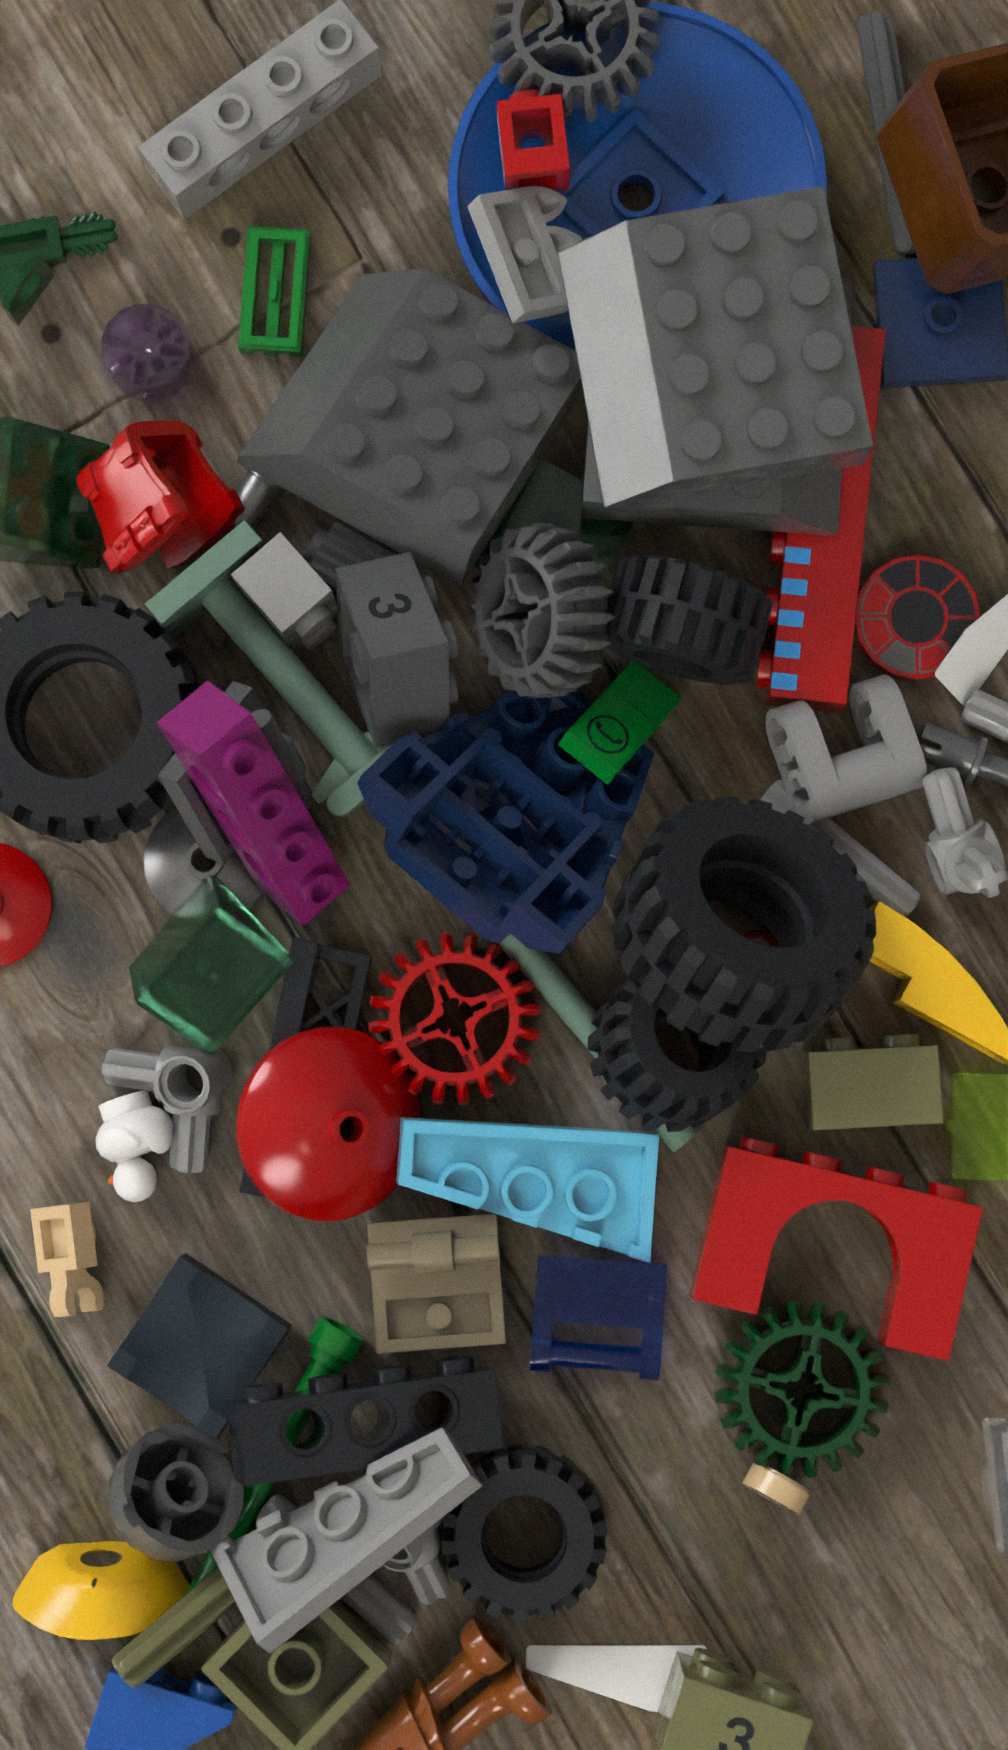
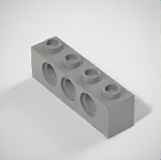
[138,0,382,220]

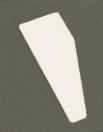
[935,594,1008,706]
[526,1645,707,1712]

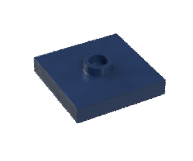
[872,258,1008,389]

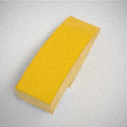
[869,901,1008,1064]

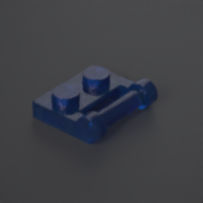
[530,1254,667,1381]

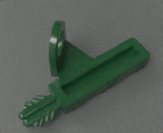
[0,212,118,326]

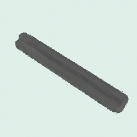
[856,10,916,255]

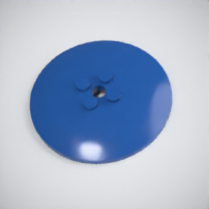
[448,2,827,350]

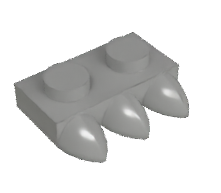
[467,186,583,324]

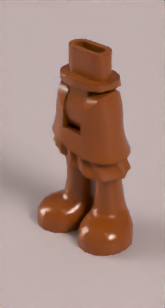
[351,1615,552,1750]

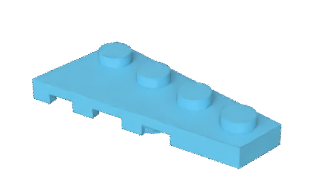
[396,1117,659,1263]

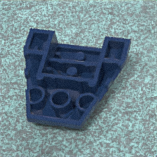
[357,689,655,954]

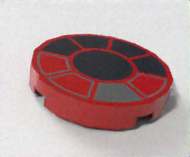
[854,554,981,681]

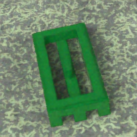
[238,226,311,358]

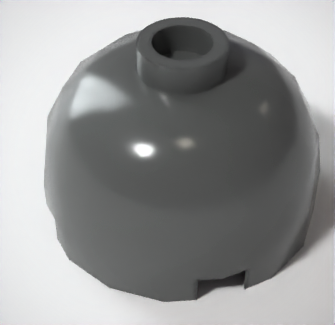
[108,1423,244,1562]

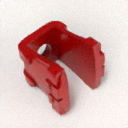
[76,420,245,574]

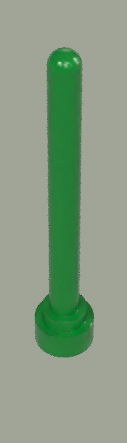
[189,1315,365,1592]

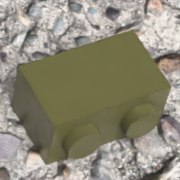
[802,1034,943,1131]

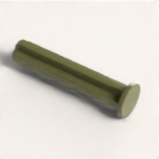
[111,1527,257,1689]

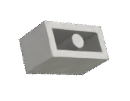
[231,532,338,653]

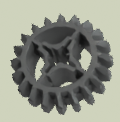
[488,0,660,125]
[469,523,616,699]

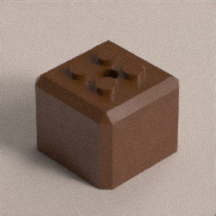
[876,43,1008,295]

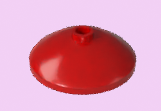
[236,1027,421,1222]

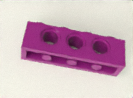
[157,681,351,926]

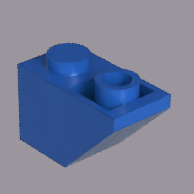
[84,1665,238,1750]

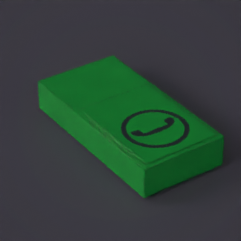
[558,661,682,785]

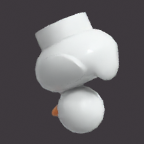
[95,1090,174,1202]

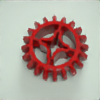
[368,932,542,1105]

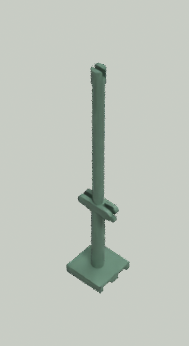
[145,520,700,1152]

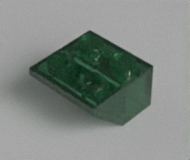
[0,416,111,569]

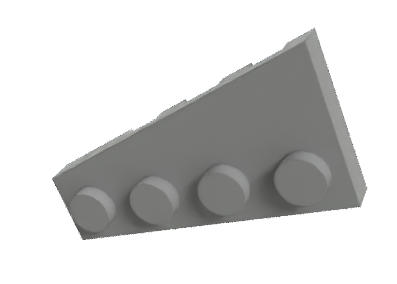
[210,1428,483,1653]

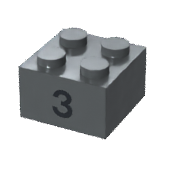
[335,552,458,748]

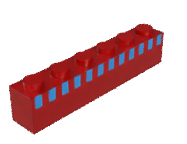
[755,325,886,714]

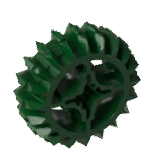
[713,1299,890,1478]

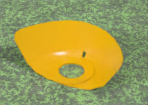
[13,1541,190,1640]

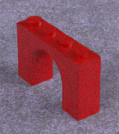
[689,1136,983,1361]

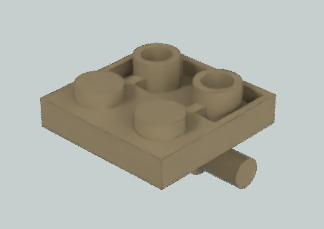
[367,1213,506,1354]

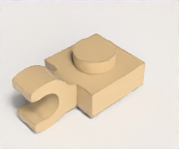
[30,1201,105,1317]

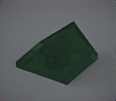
[129,874,296,1055]

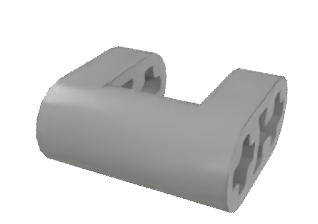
[765,674,927,824]

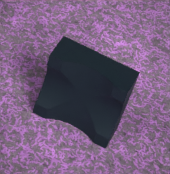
[107,1253,292,1439]

